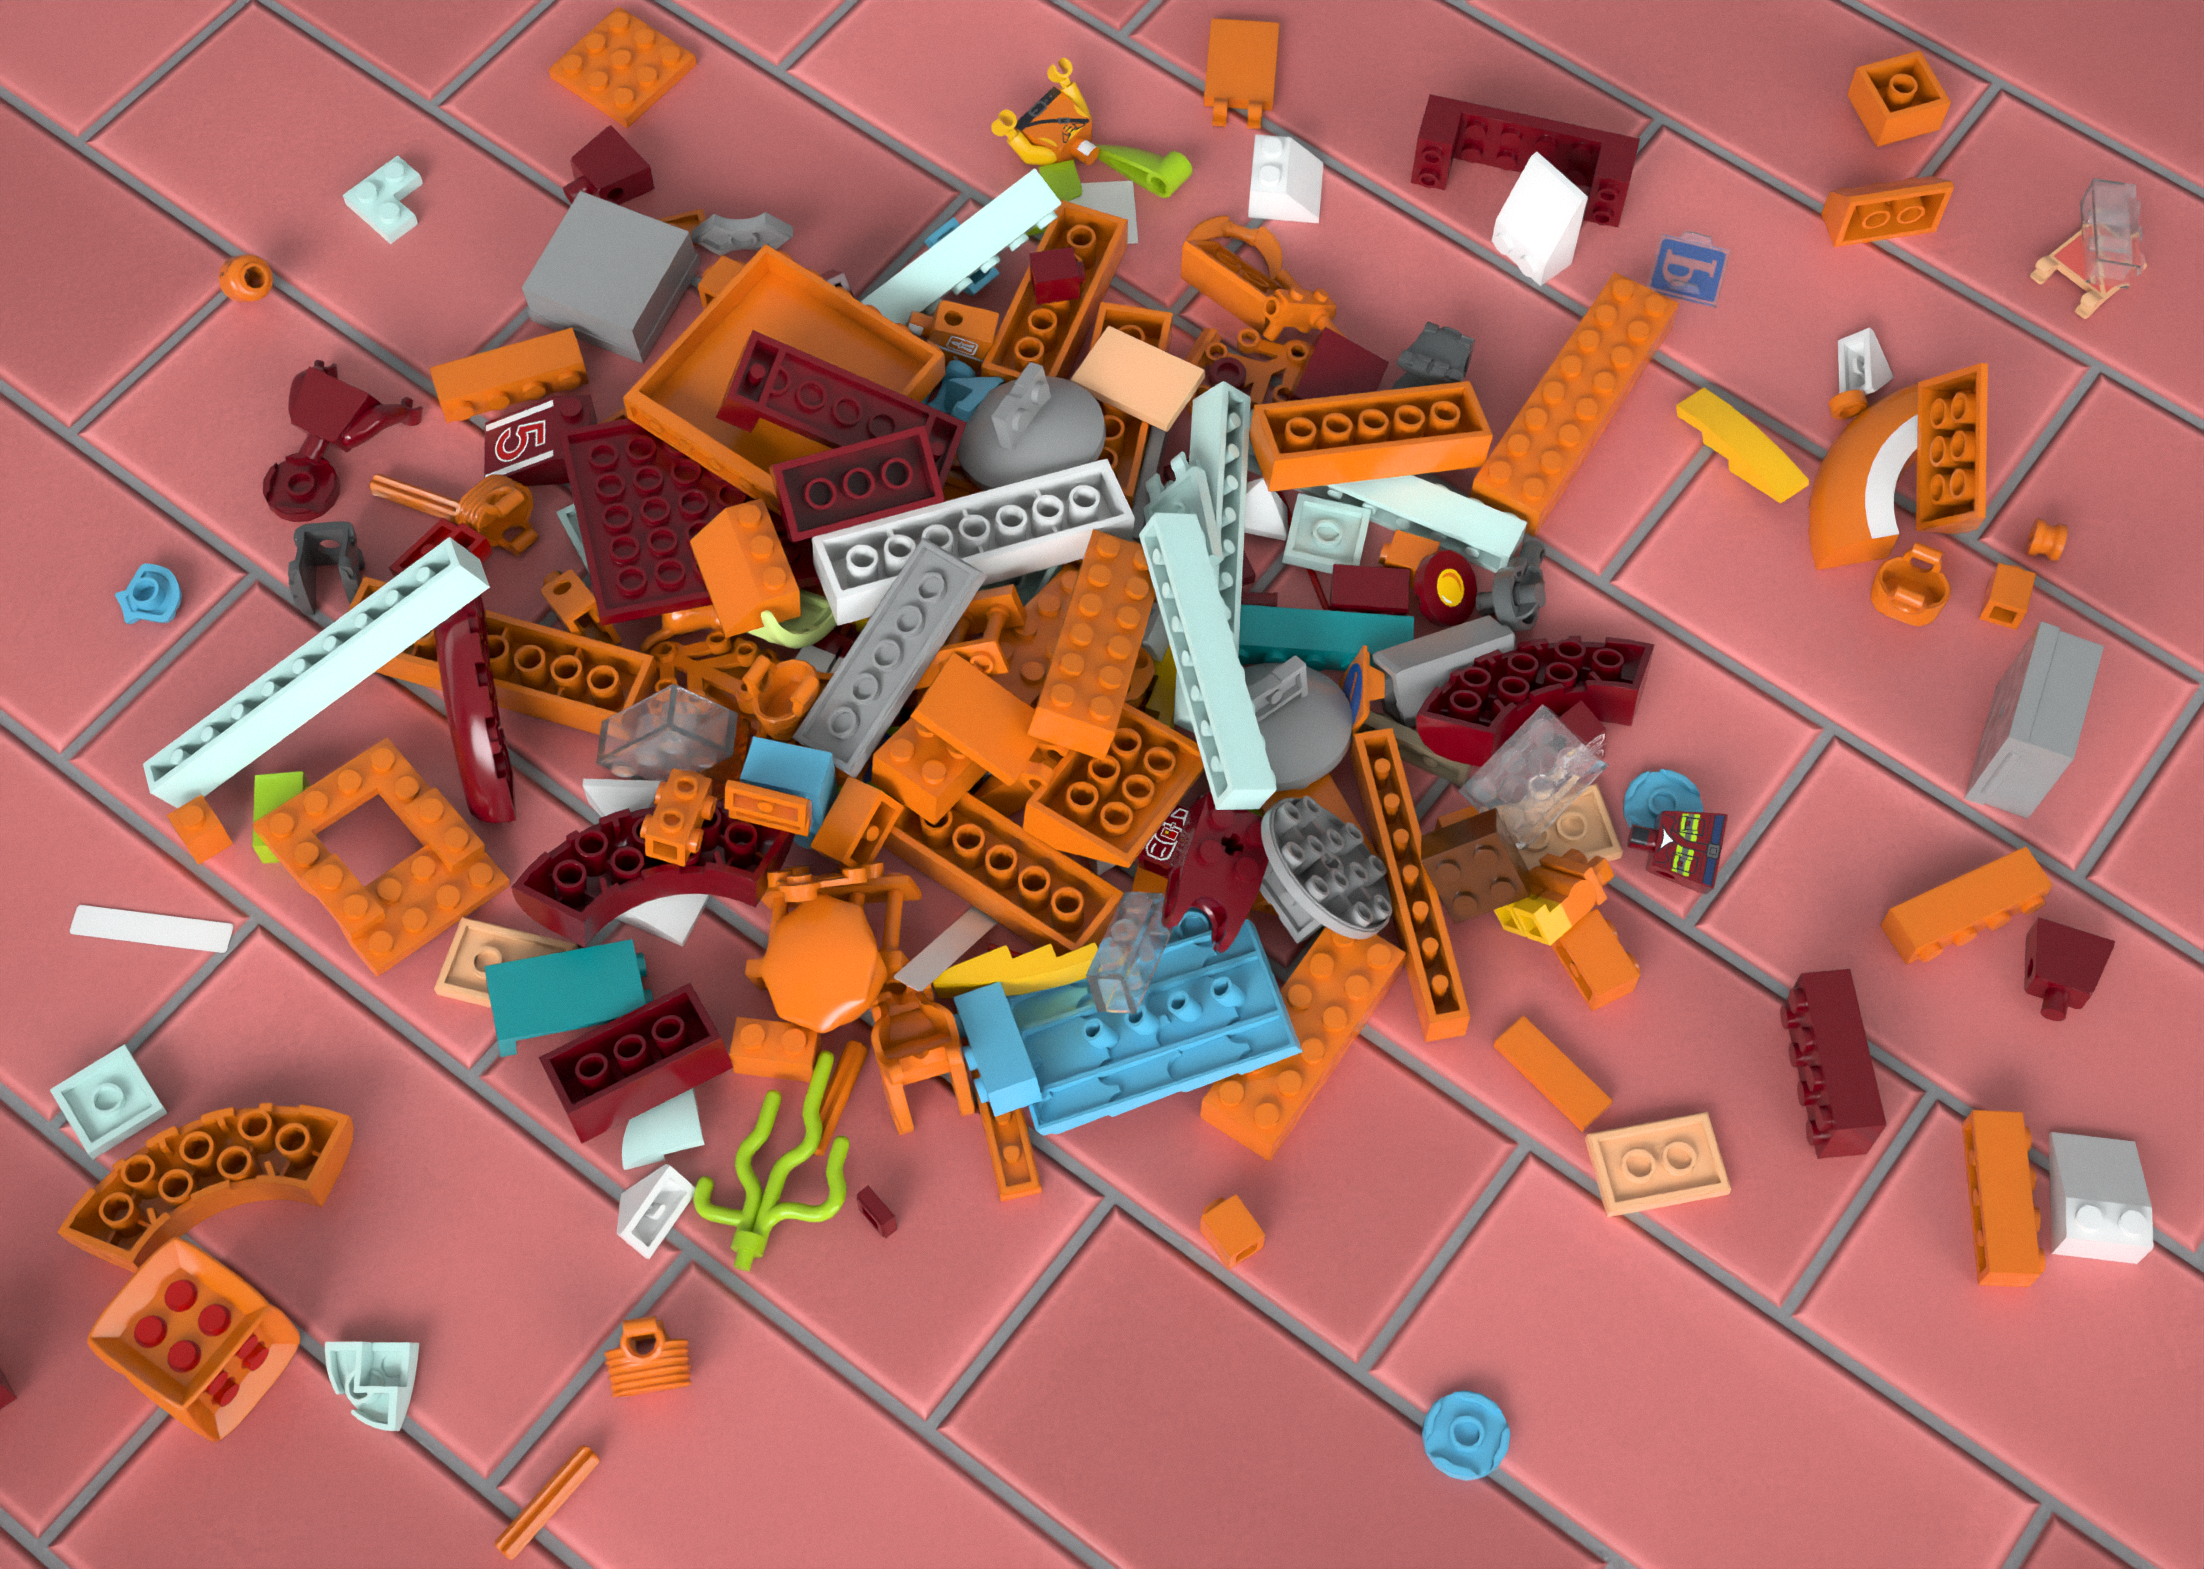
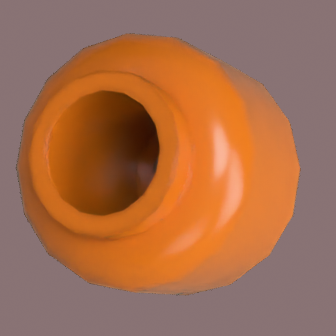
[218,254,273,303]

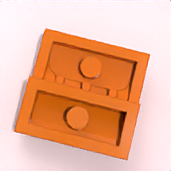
[725,780,812,837]

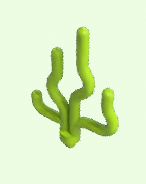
[693,1050,850,1271]

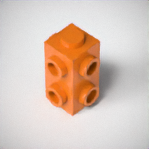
[640,768,717,867]

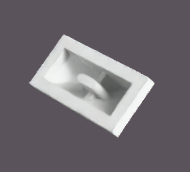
[1838,327,1894,395]
[1244,478,1288,541]
[583,779,661,817]
[616,1164,695,1259]

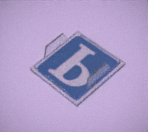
[1647,230,1731,308]

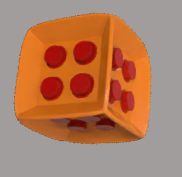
[87,1237,301,1443]

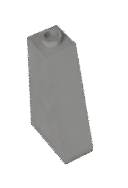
[1372,615,1516,728]

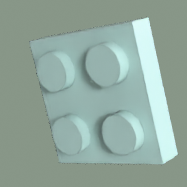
[1282,493,1371,574]
[50,1044,168,1159]

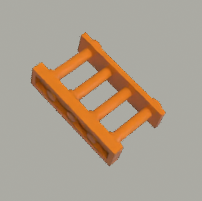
[867,584,1027,690]
[745,873,922,991]

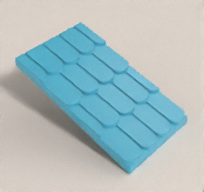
[1006,919,1303,1136]

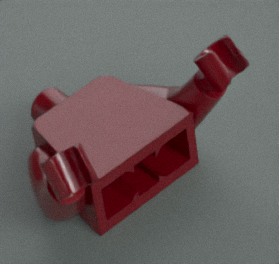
[288,360,423,463]

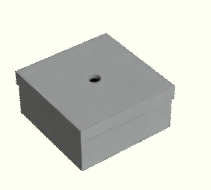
[522,191,701,364]
[1964,621,2104,819]

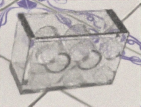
[596,684,738,782]
[1459,704,1608,851]

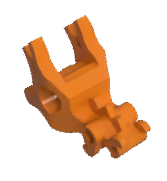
[870,983,976,1135]

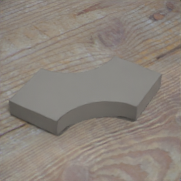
[691,212,793,256]

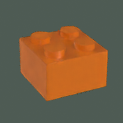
[1847,50,1951,147]

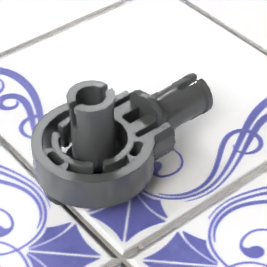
[1476,540,1546,632]

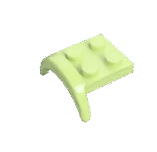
[746,588,837,649]

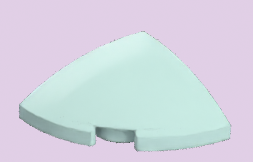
[622,1088,705,1170]
[325,1342,419,1431]

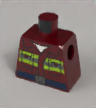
[1627,811,1728,894]

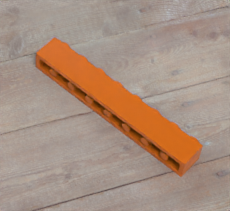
[1350,727,1470,1042]

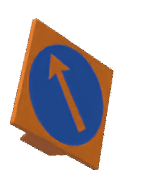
[1339,645,1385,738]

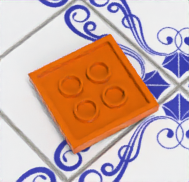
[549,6,697,128]

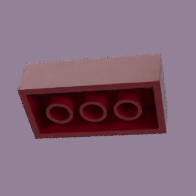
[768,425,945,542]
[1780,969,1887,1159]
[539,983,734,1144]

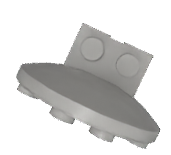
[956,362,1106,491]
[1244,655,1353,791]
[1259,796,1392,944]

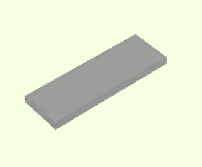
[792,537,987,779]

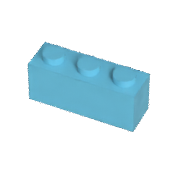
[953,982,1042,1117]

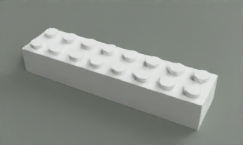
[812,459,1135,626]

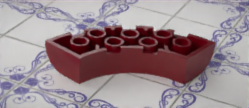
[434,548,516,823]
[1416,636,1655,770]
[511,800,795,947]

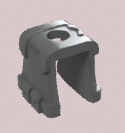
[1392,322,1475,390]
[288,521,365,615]

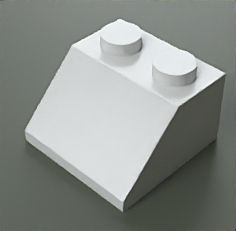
[1248,135,1323,223]

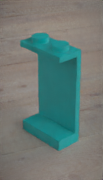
[484,939,653,1057]

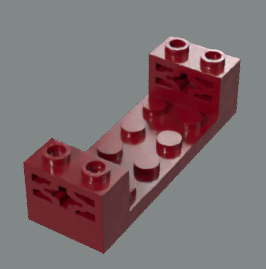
[1411,94,1640,228]
[715,330,967,490]

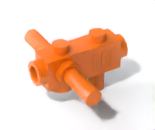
[1262,269,1346,341]

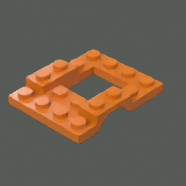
[253,737,510,977]

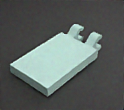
[1143,451,1224,567]

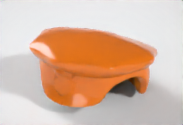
[760,892,888,1033]

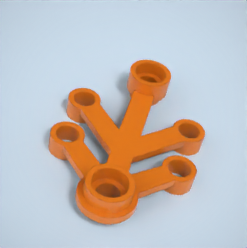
[1186,328,1311,415]
[649,629,765,716]
[767,861,884,902]

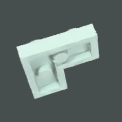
[343,155,423,244]

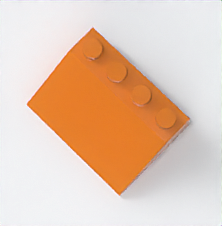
[1916,363,1988,534]
[1023,702,1205,868]

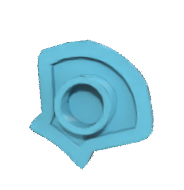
[115,563,182,624]

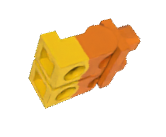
[1494,848,1614,946]

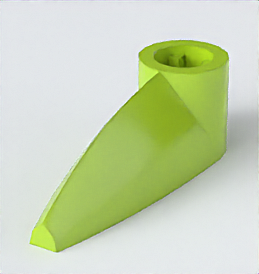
[1094,144,1193,198]

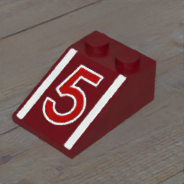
[484,394,597,486]

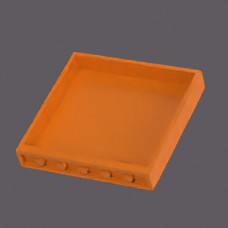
[623,244,946,516]

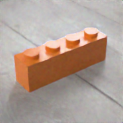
[429,328,589,423]
[1880,846,2053,965]
[1962,1110,2045,1287]

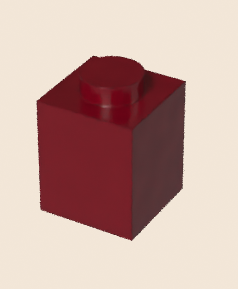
[1029,247,1085,305]

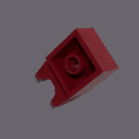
[1161,792,1269,953]

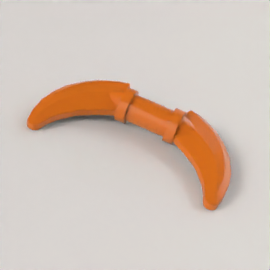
[1185,215,1282,281]

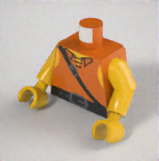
[991,57,1099,166]

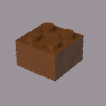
[1421,808,1530,924]

